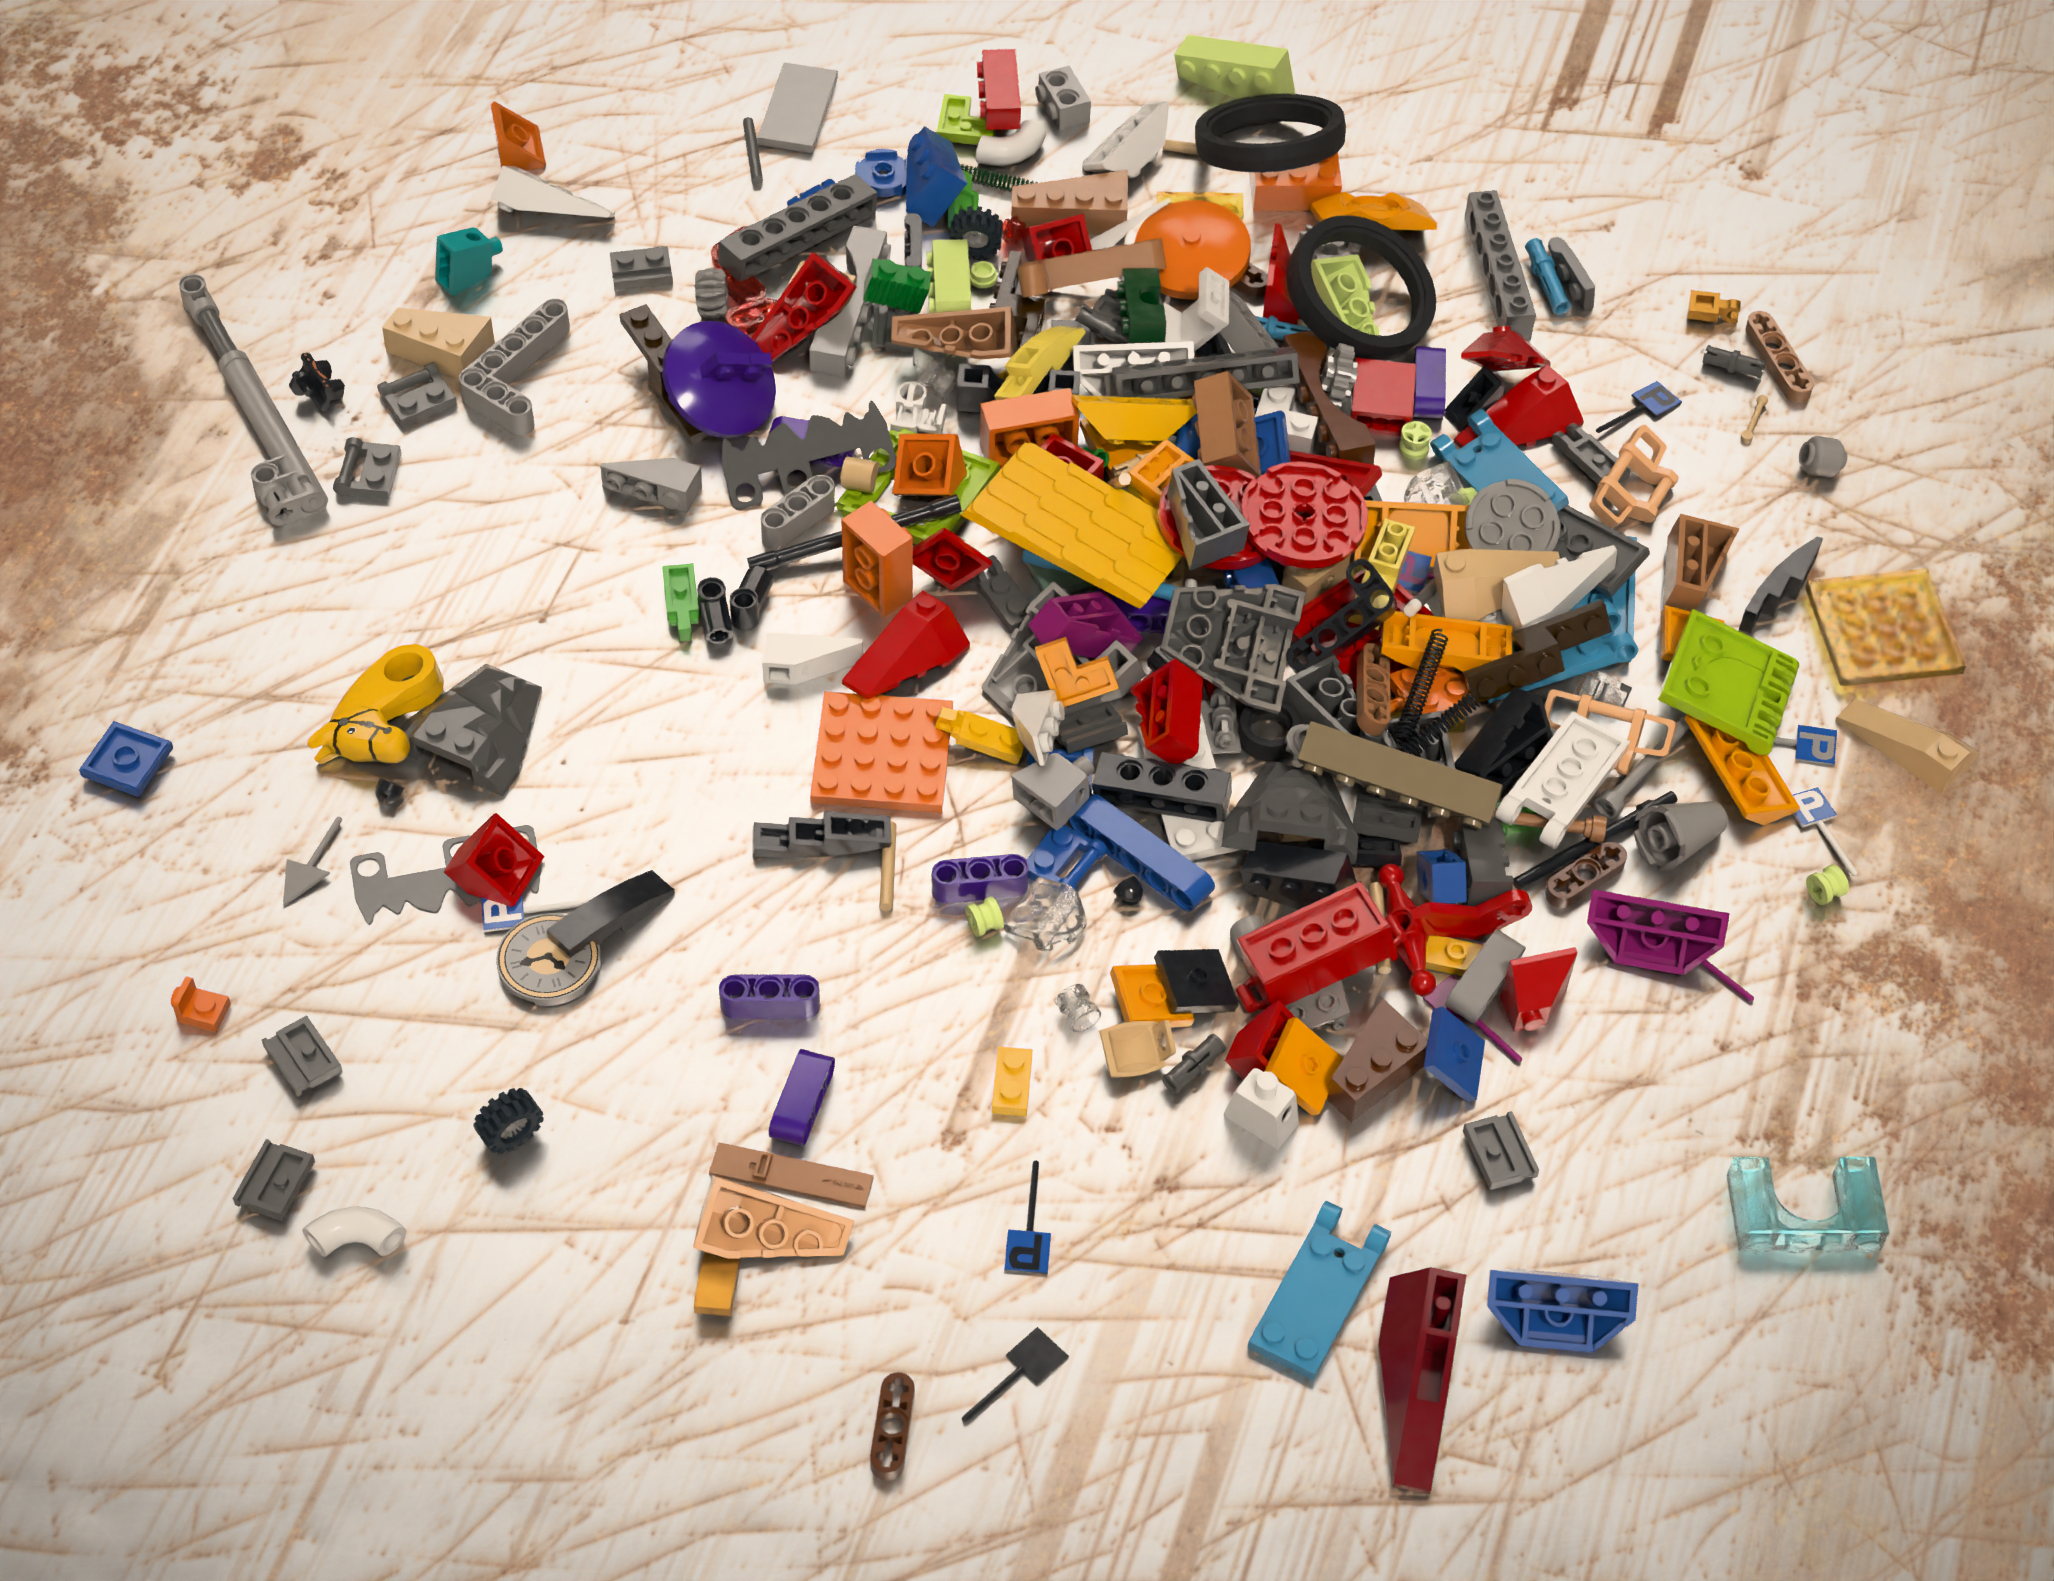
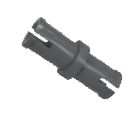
[1075,304,1128,344]
[1702,345,1766,379]
[1162,1034,1226,1094]

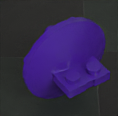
[662,321,776,438]

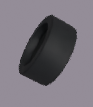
[1238,701,1301,762]

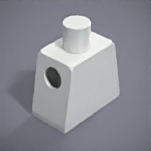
[1223,1068,1299,1151]

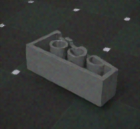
[1282,655,1396,788]

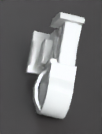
[890,381,946,434]

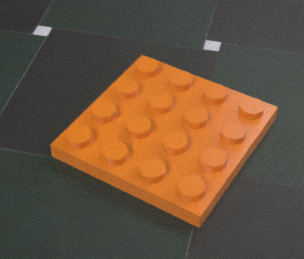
[810,691,954,813]

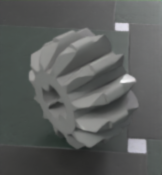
[694,268,729,319]

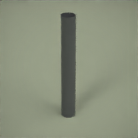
[743,117,763,185]

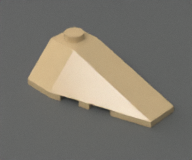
[1433,549,1560,622]
[1835,699,1980,794]

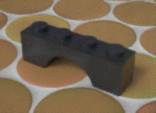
[957,364,1081,412]

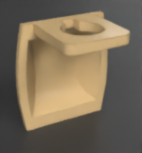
[1099,1020,1176,1078]

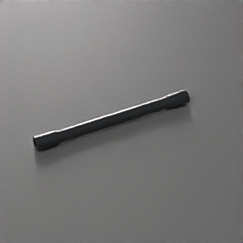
[747,494,962,571]

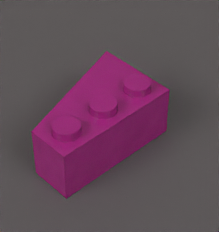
[1028,591,1143,659]

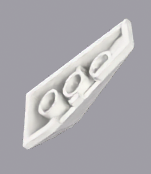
[1501,545,1617,632]

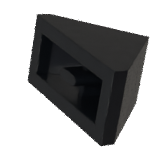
[1445,365,1505,430]

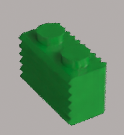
[863,258,931,314]

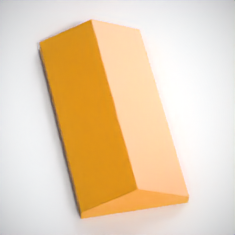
[1684,714,1800,825]

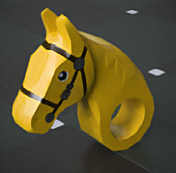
[307,644,445,764]

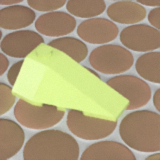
[1311,254,1380,360]

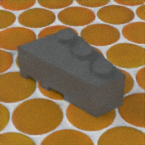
[1167,459,1250,571]
[1452,818,1514,906]

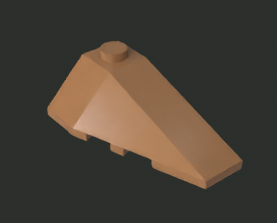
[891,306,1016,360]

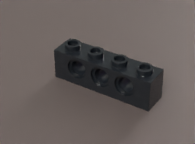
[1092,752,1232,822]

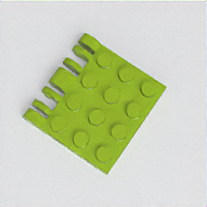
[1657,609,1799,755]

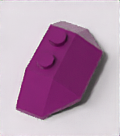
[1587,889,1730,975]

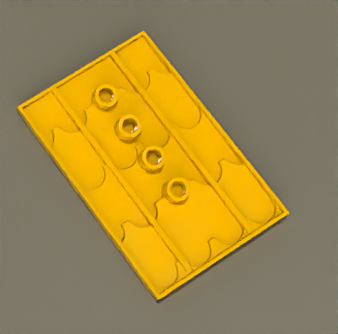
[961,442,1183,609]

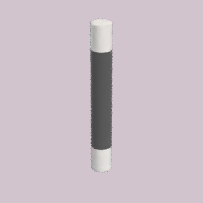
[1403,578,1437,617]

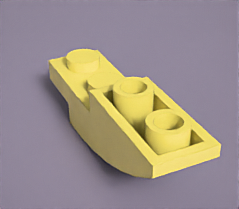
[994,326,1085,400]
[1348,519,1415,630]

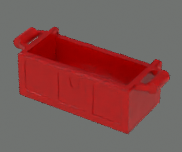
[1235,881,1408,1013]

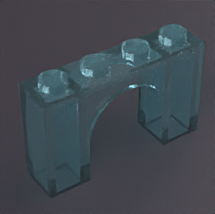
[1726,1157,1890,1254]

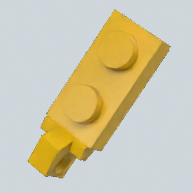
[935,707,1024,765]

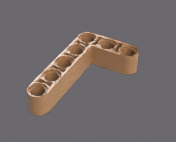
[1017,238,1167,297]

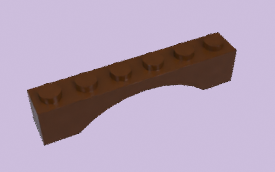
[1283,330,1376,465]

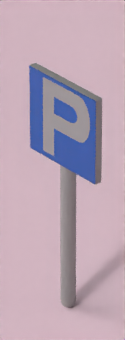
[1774,725,1837,766]

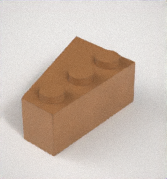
[1663,513,1740,612]

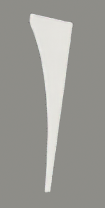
[1090,198,1171,250]

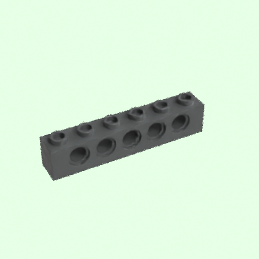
[718,174,877,283]
[1464,190,1536,340]
[1112,346,1300,399]

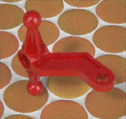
[1378,863,1533,997]

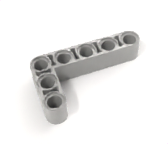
[459,298,570,436]

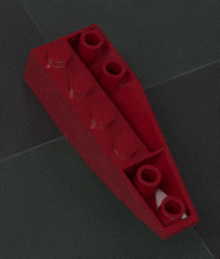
[1378,1267,1467,1494]

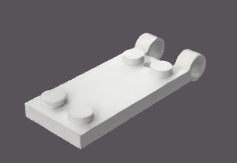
[1495,711,1630,849]
[1137,714,1239,861]

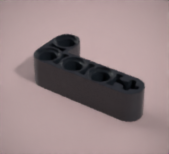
[1286,559,1397,674]

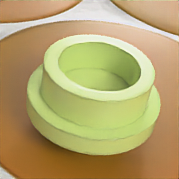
[970,261,998,288]

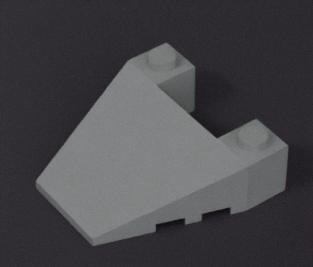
[981,581,1146,720]

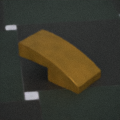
[693,1252,741,1316]

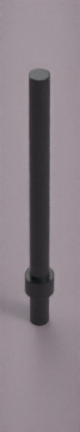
[1513,791,1678,890]

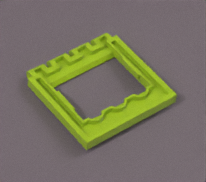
[835,428,1000,545]

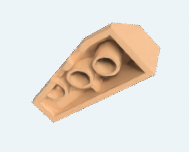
[693,1175,854,1259]

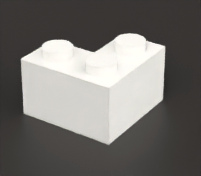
[1255,386,1318,454]

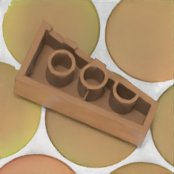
[1011,170,1128,236]

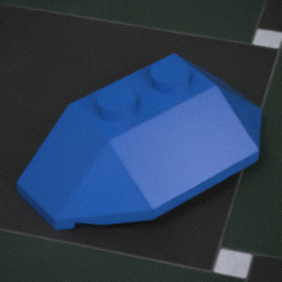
[1487,1269,1639,1352]

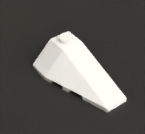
[491,166,616,218]

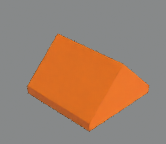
[491,101,546,171]
[892,434,967,496]

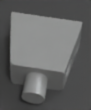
[1012,753,1094,830]

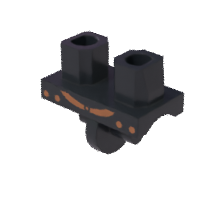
[289,352,345,412]

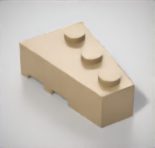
[382,307,495,379]

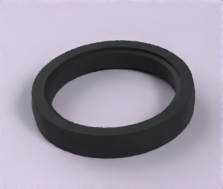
[1195,94,1346,173]
[1286,215,1437,361]

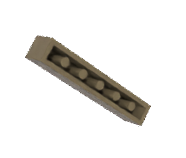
[1297,721,1503,830]

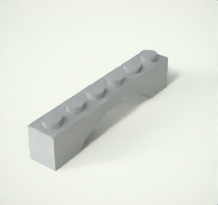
[809,225,892,377]

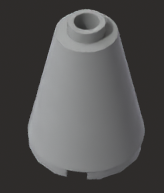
[1634,801,1728,871]

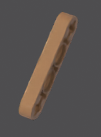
[1745,311,1814,403]
[1357,643,1391,736]

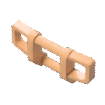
[1589,425,1679,528]
[1545,689,1677,776]

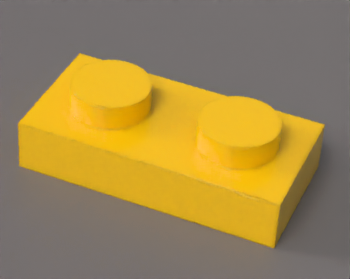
[992,1046,1033,1117]

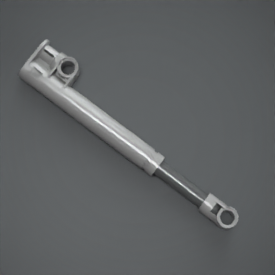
[178,274,328,526]

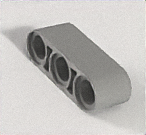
[1220,291,1279,353]
[760,475,835,549]
[1444,929,1526,1024]

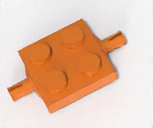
[1390,665,1472,716]

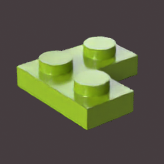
[936,94,995,145]

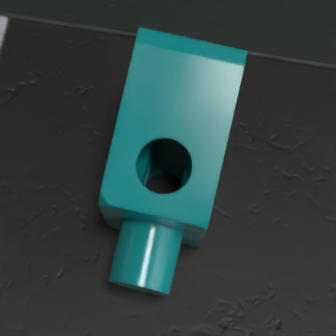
[435,227,503,296]

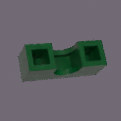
[1117,268,1166,344]

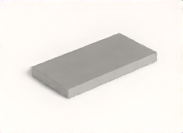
[757,62,838,153]

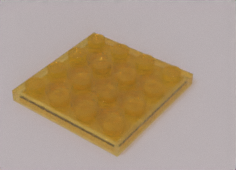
[1805,568,1966,686]

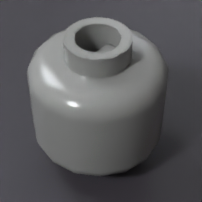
[1799,436,1848,478]

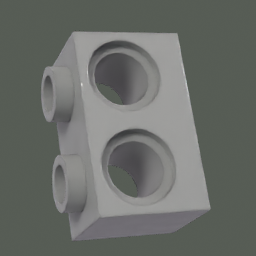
[1035,65,1091,130]

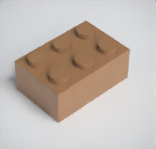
[1192,371,1261,479]

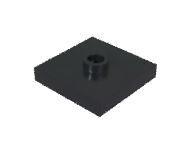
[1154,949,1239,1014]

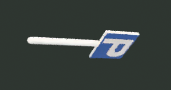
[1793,787,1857,876]
[481,895,591,932]

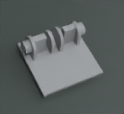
[1201,688,1241,754]
[1285,980,1351,1030]

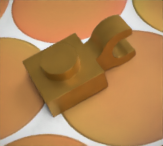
[1687,290,1741,323]

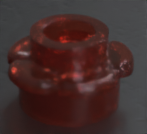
[1003,216,1026,244]

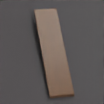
[709,1142,874,1208]

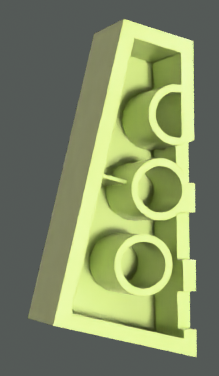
[1174,34,1296,99]
[927,239,972,353]

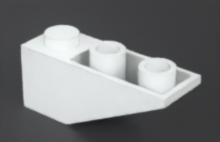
[762,632,863,685]
[1011,689,1065,766]

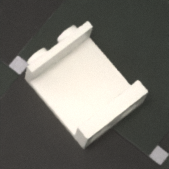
[1162,267,1229,351]

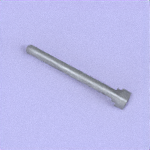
[1594,715,1690,819]

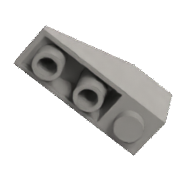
[600,458,702,513]

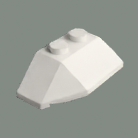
[1082,100,1169,179]
[1073,341,1194,397]

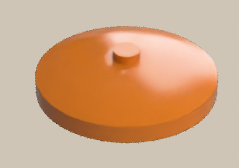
[1134,200,1251,300]

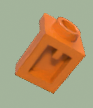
[171,976,231,1032]

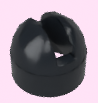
[375,778,405,805]
[1113,876,1143,906]

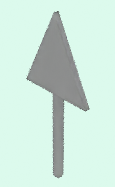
[283,816,342,907]

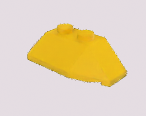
[1071,395,1197,445]

